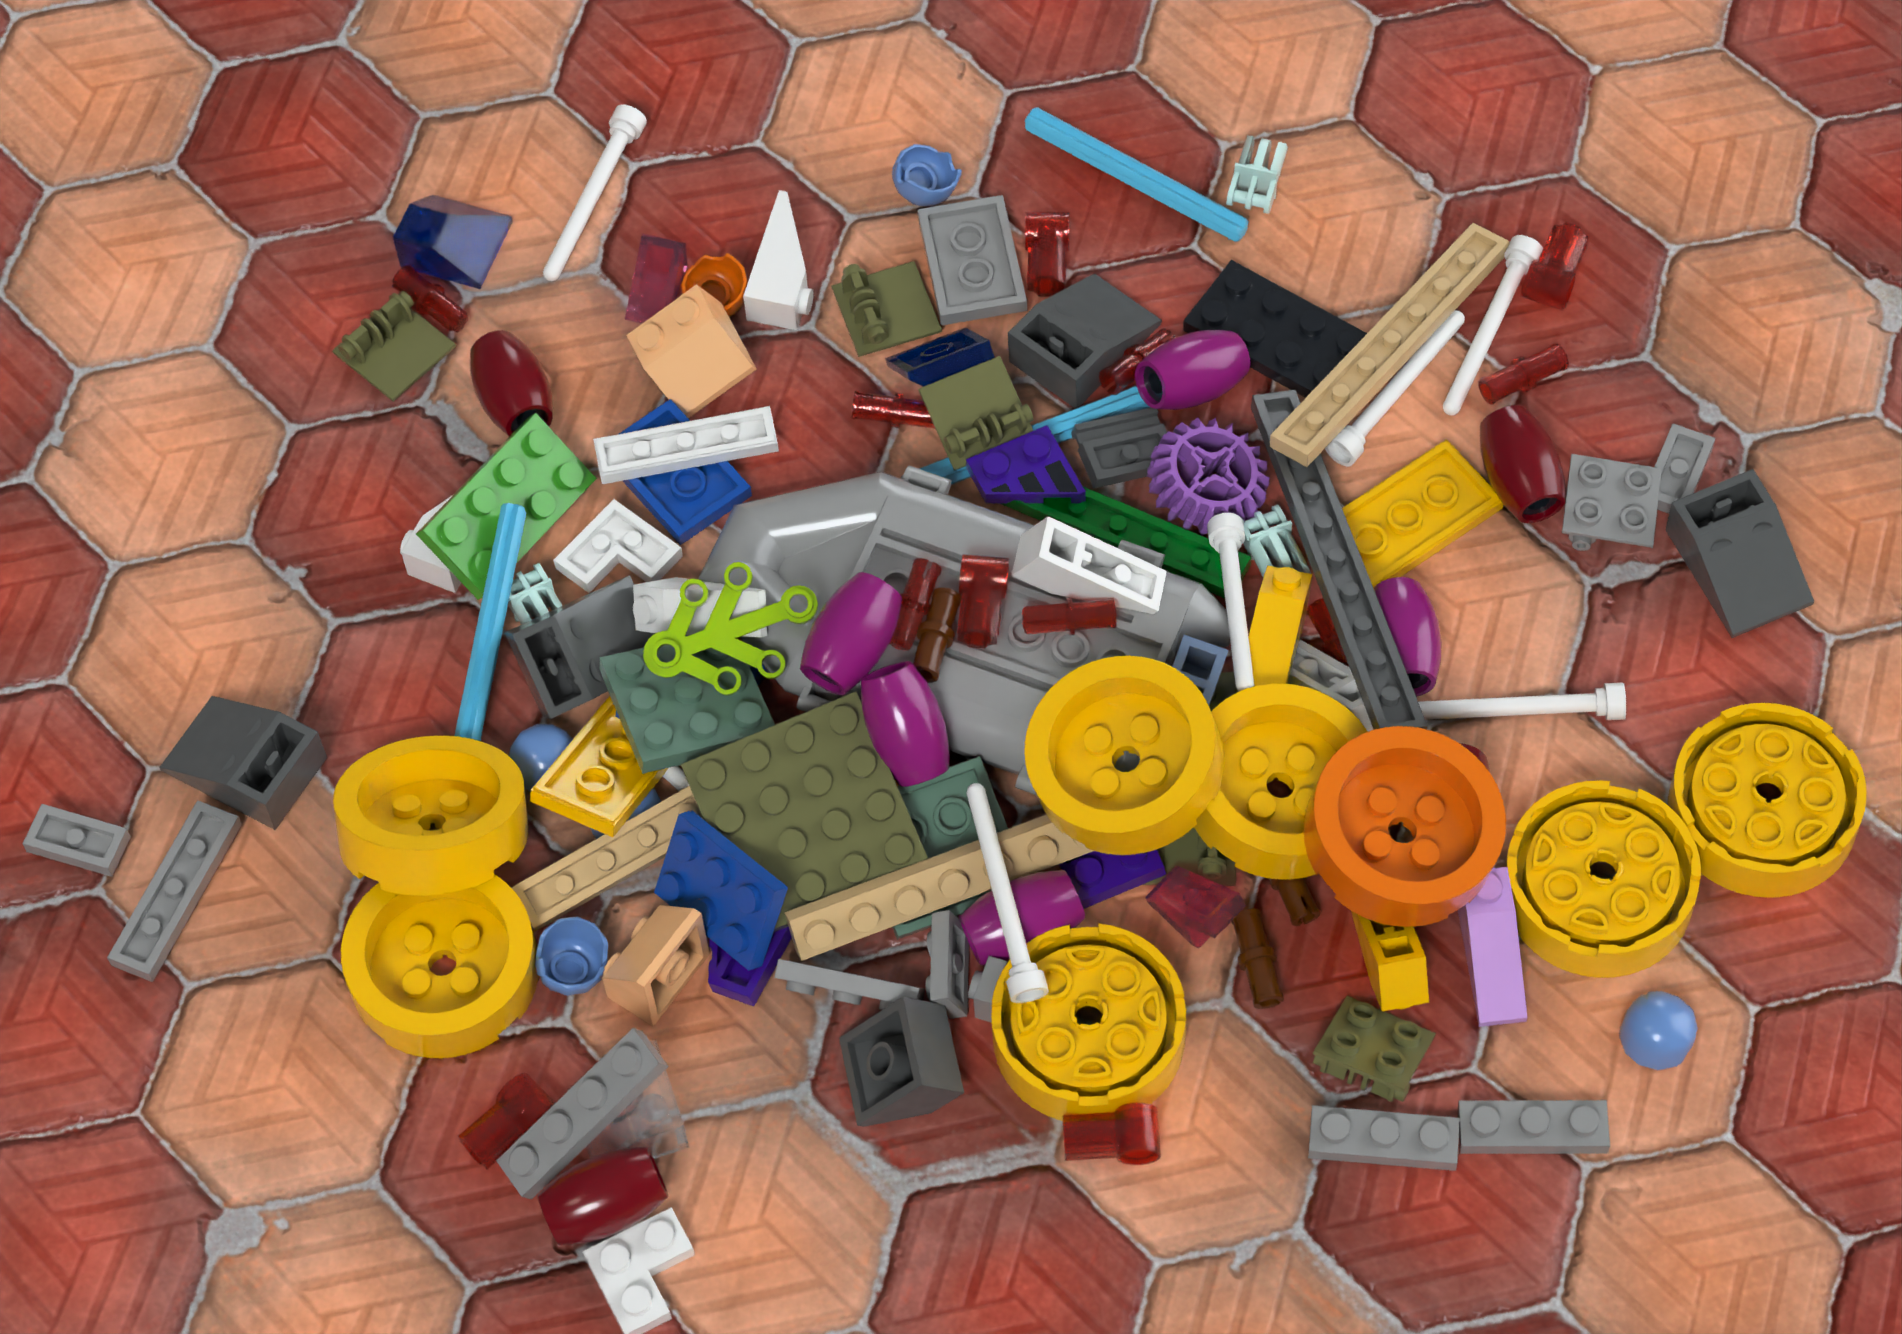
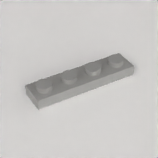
[107,800,242,982]
[496,1028,669,1200]

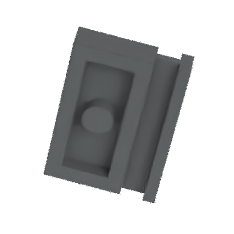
[1071,408,1167,489]

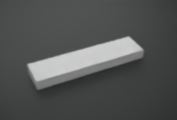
[593,406,779,484]

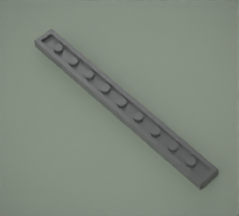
[1251,390,1427,730]

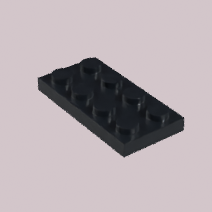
[1183,260,1367,398]

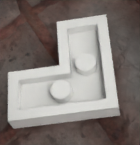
[554,499,683,593]
[582,1207,695,1334]

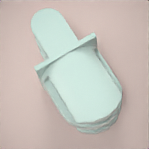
[1226,135,1288,214]
[1243,504,1311,577]
[508,563,563,625]

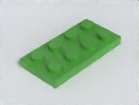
[416,413,597,600]

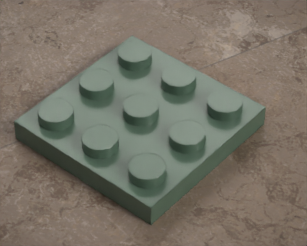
[599,638,775,774]
[892,756,1008,940]

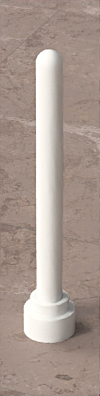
[543,105,647,281]
[1443,235,1544,416]
[1325,310,1465,467]
[1207,513,1254,691]
[1418,682,1626,720]
[967,783,1049,1003]

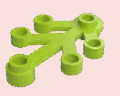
[643,562,818,696]

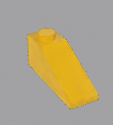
[1249,565,1312,686]
[1351,911,1429,1012]

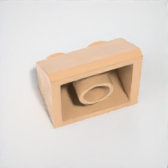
[626,284,756,418]
[602,905,710,1027]

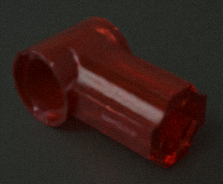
[1025,212,1070,297]
[1521,222,1589,311]
[957,554,1009,649]
[458,1073,556,1170]
[1063,1103,1161,1165]

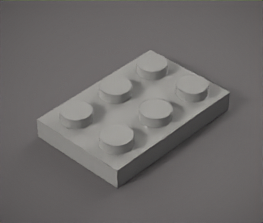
[917,195,1027,326]

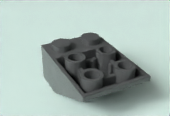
[1008,273,1162,409]
[1666,469,1814,638]
[505,575,655,719]
[159,696,327,830]

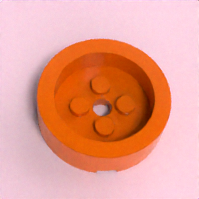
[1304,726,1506,927]

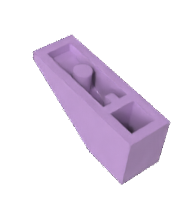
[1458,867,1527,1027]

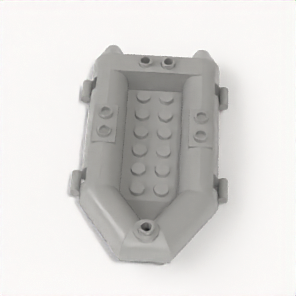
[699,465,1230,795]

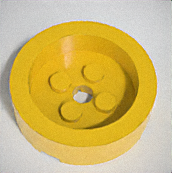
[1024,656,1224,855]
[1194,683,1368,880]
[1667,703,1867,898]
[333,735,528,896]
[1505,780,1701,978]
[341,874,539,1058]
[991,923,1186,1125]

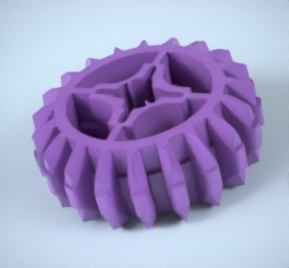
[1147,417,1270,536]

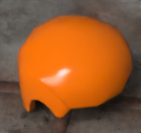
[681,253,747,317]

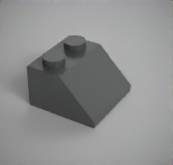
[839,997,964,1127]

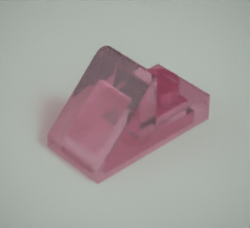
[625,233,688,323]
[1145,865,1246,948]

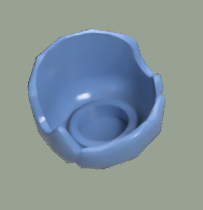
[892,144,961,207]
[509,724,573,792]
[535,917,609,996]
[1619,991,1698,1070]

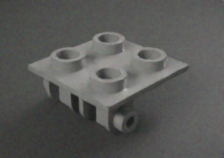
[1562,454,1662,551]

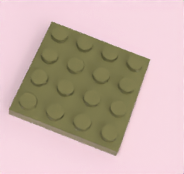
[681,691,928,933]

